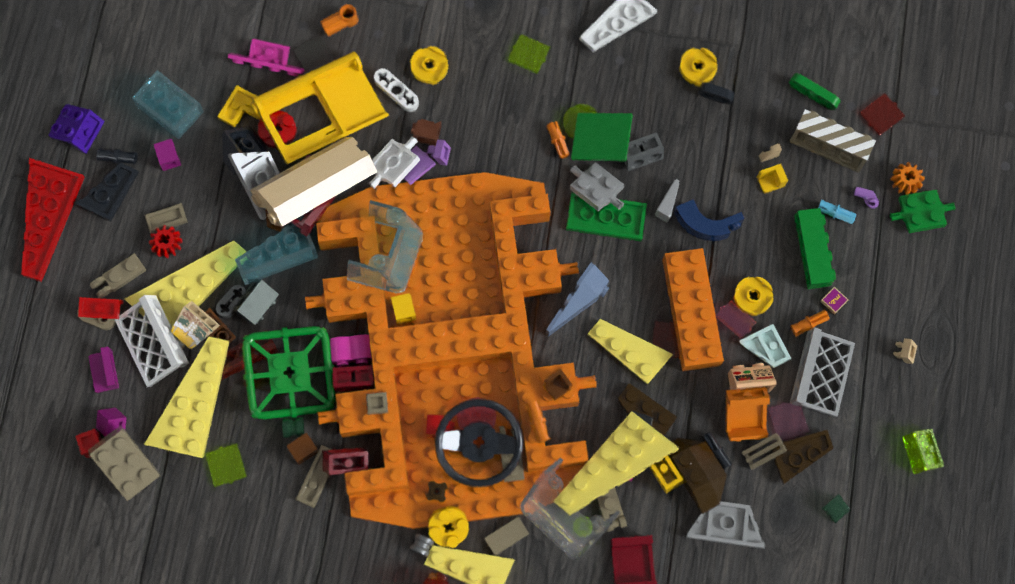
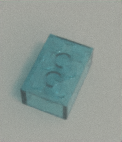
[132,70,204,139]

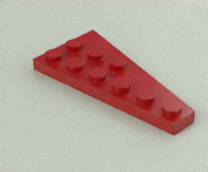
[21,158,85,282]

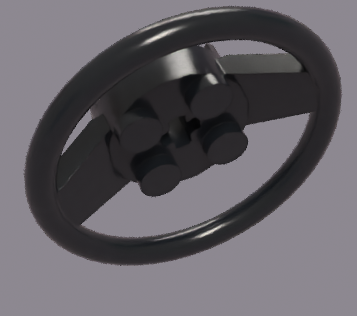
[434,399,523,487]

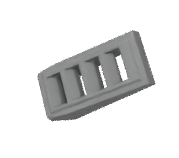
[655,179,679,223]

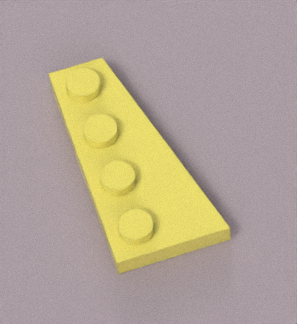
[588,319,673,385]
[424,546,515,584]

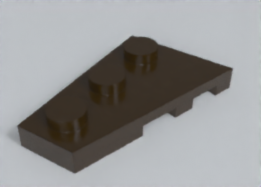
[617,383,677,436]
[771,430,834,485]

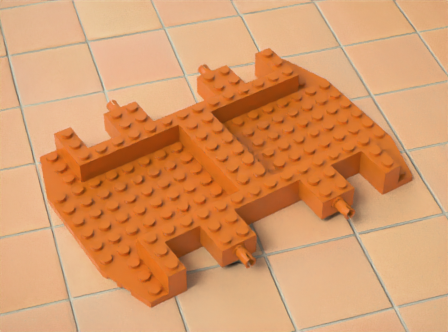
[305,172,596,529]

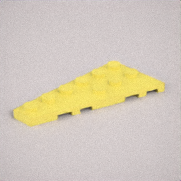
[125,241,249,327]
[144,337,229,458]
[554,412,679,516]

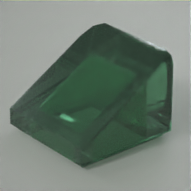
[822,494,850,523]

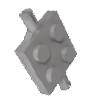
[570,163,624,211]

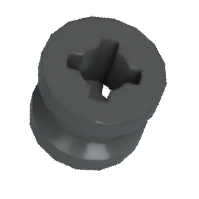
[409,534,434,557]

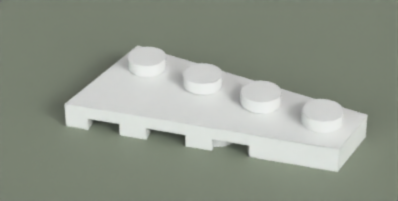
[580,0,657,52]

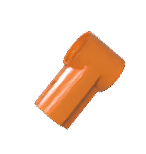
[320,5,358,36]

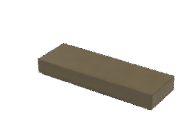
[296,445,332,508]

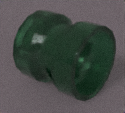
[282,417,305,438]

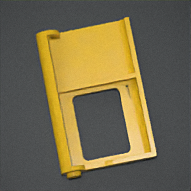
[251,52,389,164]

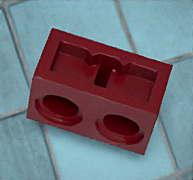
[333,365,375,392]

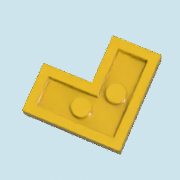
[217,86,261,128]

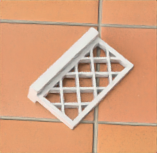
[115,295,189,387]

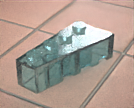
[235,216,318,285]

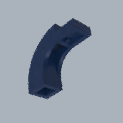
[674,199,745,241]

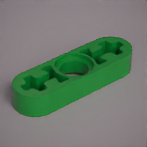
[789,73,841,110]

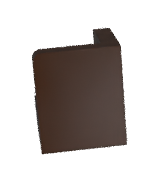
[543,369,572,401]
[287,433,318,465]

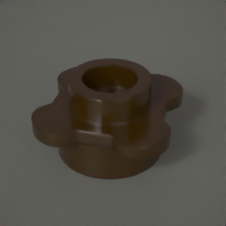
[426,481,448,502]

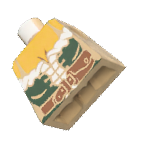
[171,301,220,349]

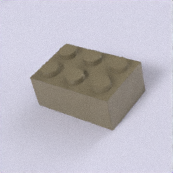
[88,425,160,501]

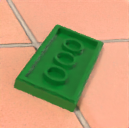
[566,192,647,242]

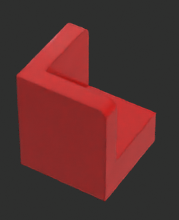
[75,429,102,458]

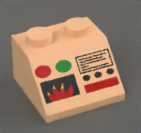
[728,363,776,393]

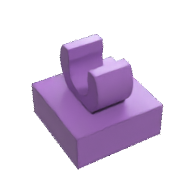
[427,140,451,165]

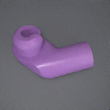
[854,186,879,209]

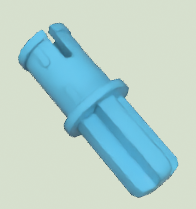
[818,200,856,224]

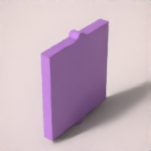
[403,146,436,185]

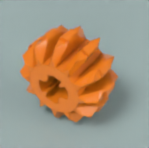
[891,162,925,195]

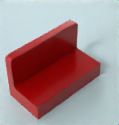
[78,297,124,319]

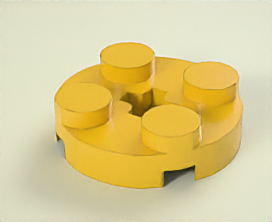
[411,46,448,85]
[679,48,717,86]
[734,277,773,316]
[428,506,469,548]

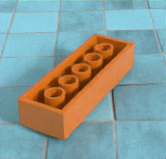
[662,248,724,371]

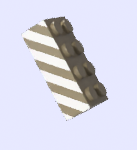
[790,109,876,173]

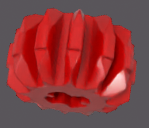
[149,225,183,258]

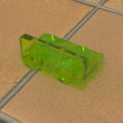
[902,429,944,474]

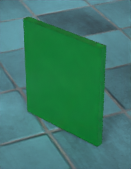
[571,113,633,161]

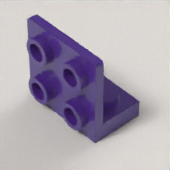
[48,104,105,154]

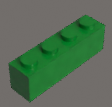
[794,208,836,289]

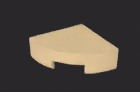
[759,144,782,162]

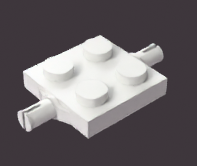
[369,137,420,189]

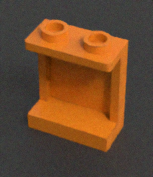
[726,387,770,442]

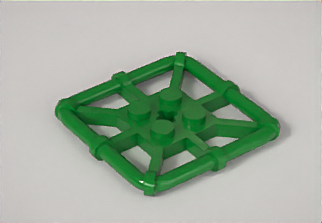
[242,326,336,419]

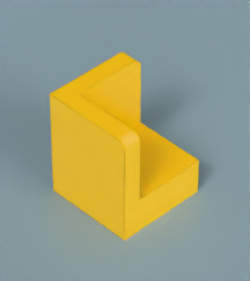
[757,164,788,193]
[391,293,416,324]

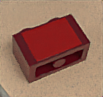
[322,447,368,475]

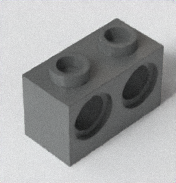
[624,132,664,171]

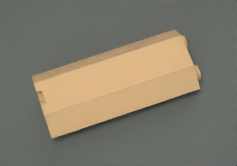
[250,137,377,226]

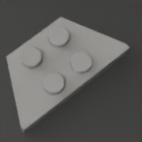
[228,152,280,220]
[686,501,765,549]

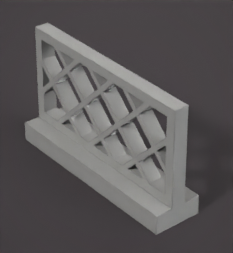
[790,327,855,417]

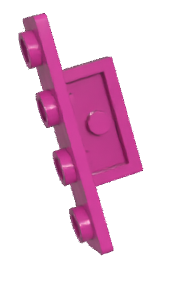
[228,39,304,76]

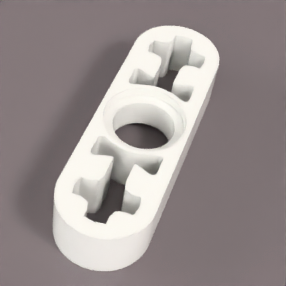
[374,69,419,112]

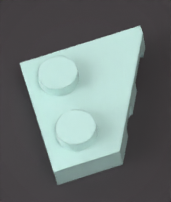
[739,324,791,368]

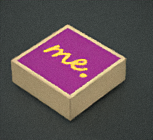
[820,287,848,315]

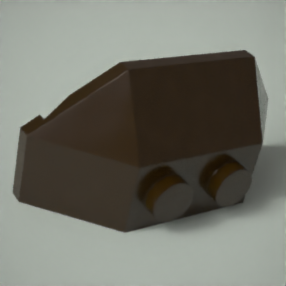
[668,438,727,515]

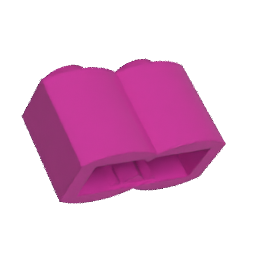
[330,335,372,367]

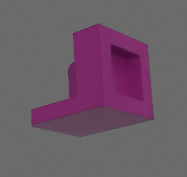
[153,139,181,171]
[96,408,126,437]

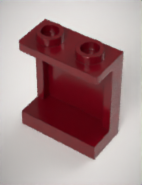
[610,535,657,584]

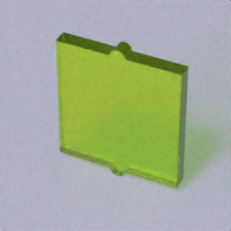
[508,34,550,74]
[205,444,247,487]

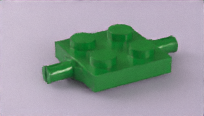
[890,190,955,233]

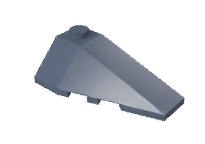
[546,263,609,336]

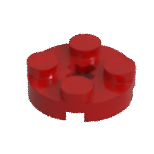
[258,110,297,149]

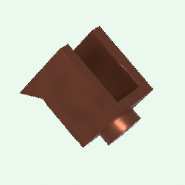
[411,119,442,146]

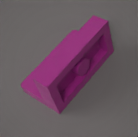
[89,346,119,393]

